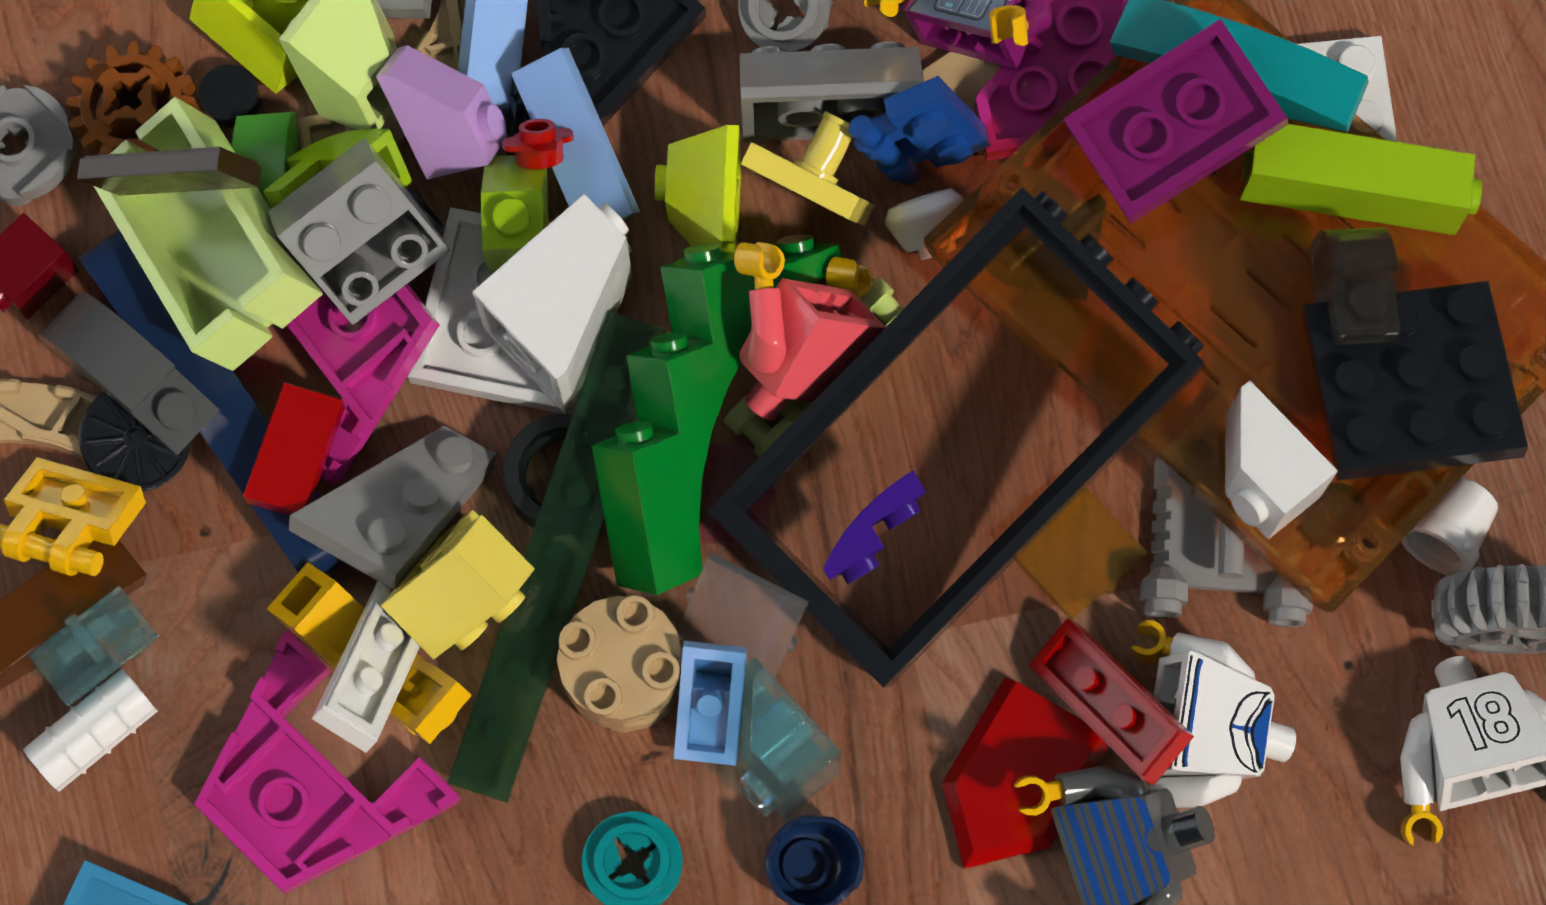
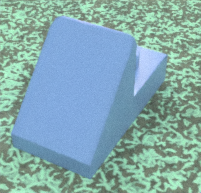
[674,641,747,766]

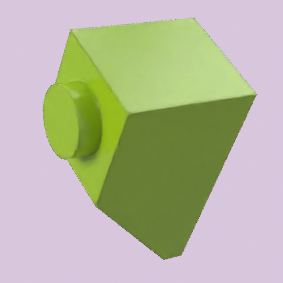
[481,155,549,274]

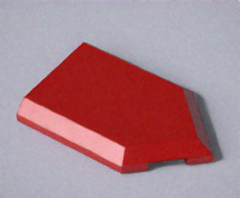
[941,677,1109,870]

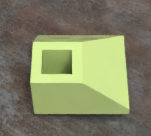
[279,0,397,130]

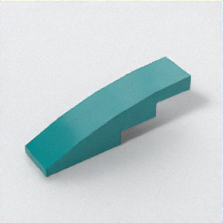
[1110,0,1369,132]

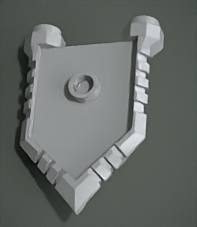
[1139,379,1313,627]

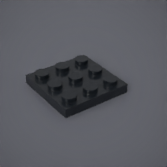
[1302,281,1528,481]

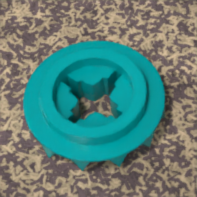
[582,811,683,905]

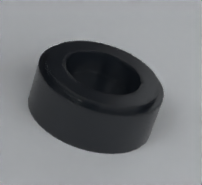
[198,64,261,127]

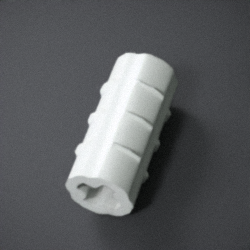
[23,669,158,792]

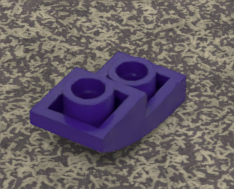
[823,471,926,585]

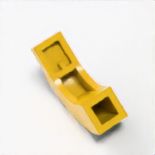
[266,562,472,744]

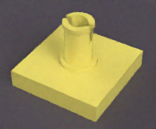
[741,111,875,226]

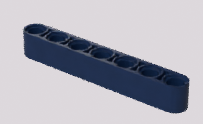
[78,230,345,575]

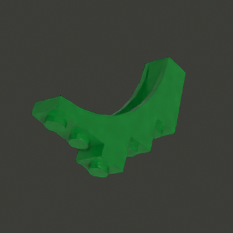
[592,234,841,595]

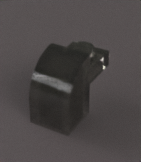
[1309,227,1401,345]

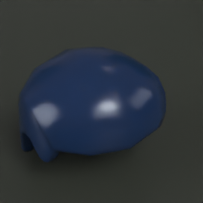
[764,814,865,905]

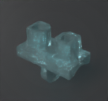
[28,586,159,707]

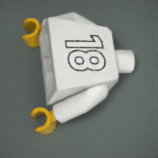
[1400,656,1546,846]

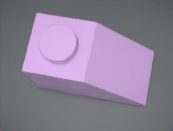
[376,45,508,180]

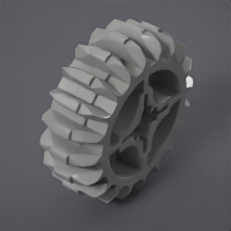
[1431,563,1546,655]

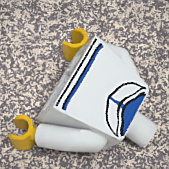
[1131,620,1296,808]

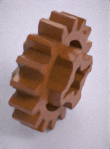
[66,41,200,156]

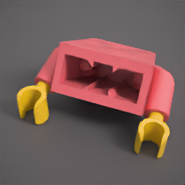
[734,242,886,420]

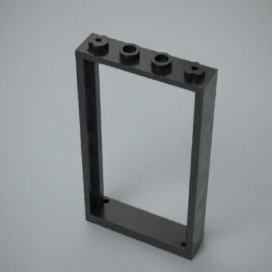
[707,187,1206,688]

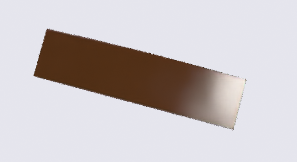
[0,540,146,690]

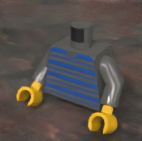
[1014,766,1215,905]

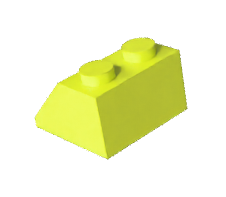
[189,0,308,94]

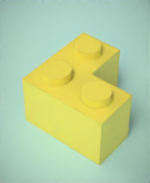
[381,510,535,660]

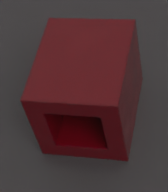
[0,212,79,320]

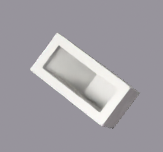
[1225,381,1338,540]

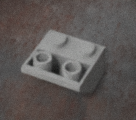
[268,137,450,325]

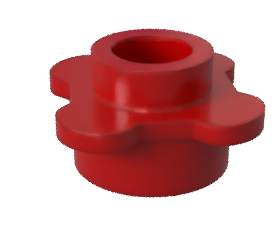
[502,119,574,169]

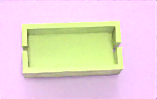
[94,97,323,371]

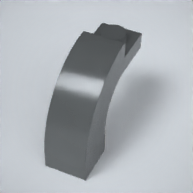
[38,291,220,456]

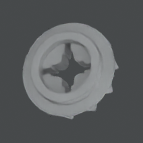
[738,0,833,52]

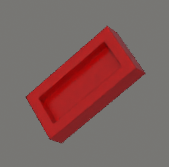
[243,383,345,516]

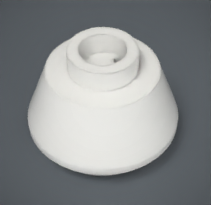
[884,188,964,260]

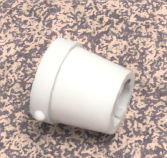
[1399,475,1498,575]

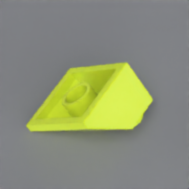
[655,125,741,253]

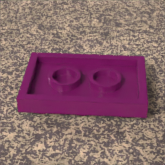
[1063,19,1288,224]

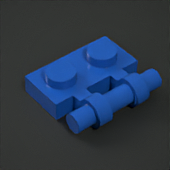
[849,76,991,185]

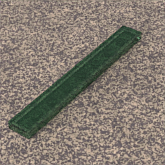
[447,311,667,803]

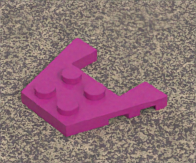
[287,284,440,486]
[194,629,462,894]

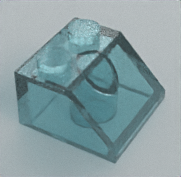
[740,657,841,822]

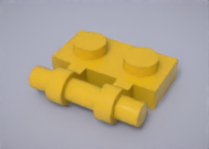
[0,457,146,576]

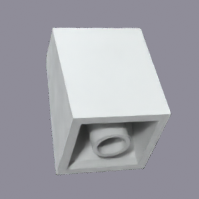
[472,194,633,414]

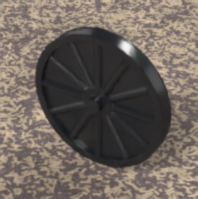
[79,391,191,492]

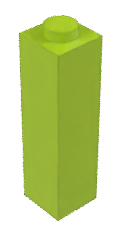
[1240,124,1483,235]

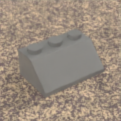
[739,41,924,142]

